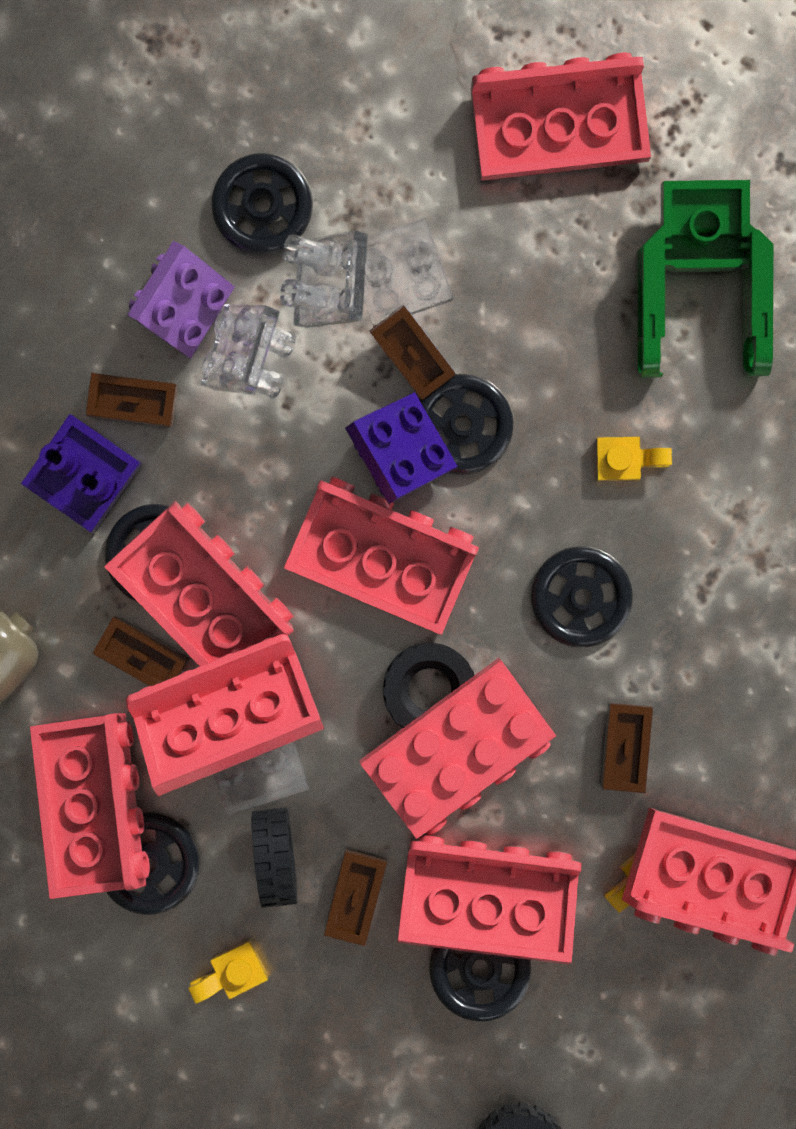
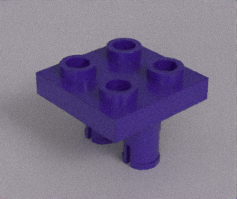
[345,392,458,504]
[21,414,142,533]

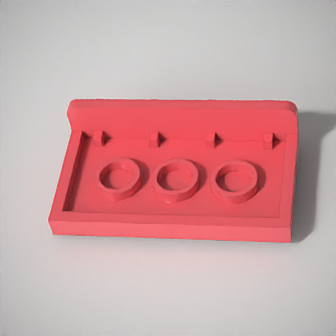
[470,52,651,181]
[284,477,479,635]
[104,501,294,667]
[125,634,324,796]
[359,658,556,839]
[30,713,150,899]
[622,808,796,956]
[397,836,582,965]

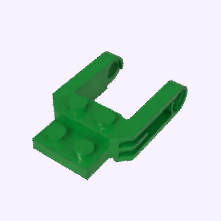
[637,180,774,378]

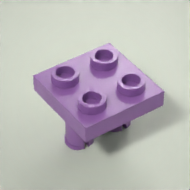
[127,241,235,359]

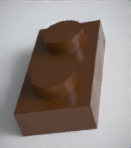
[369,304,456,400]
[86,373,178,428]
[92,616,190,686]
[600,702,653,793]
[324,849,387,946]

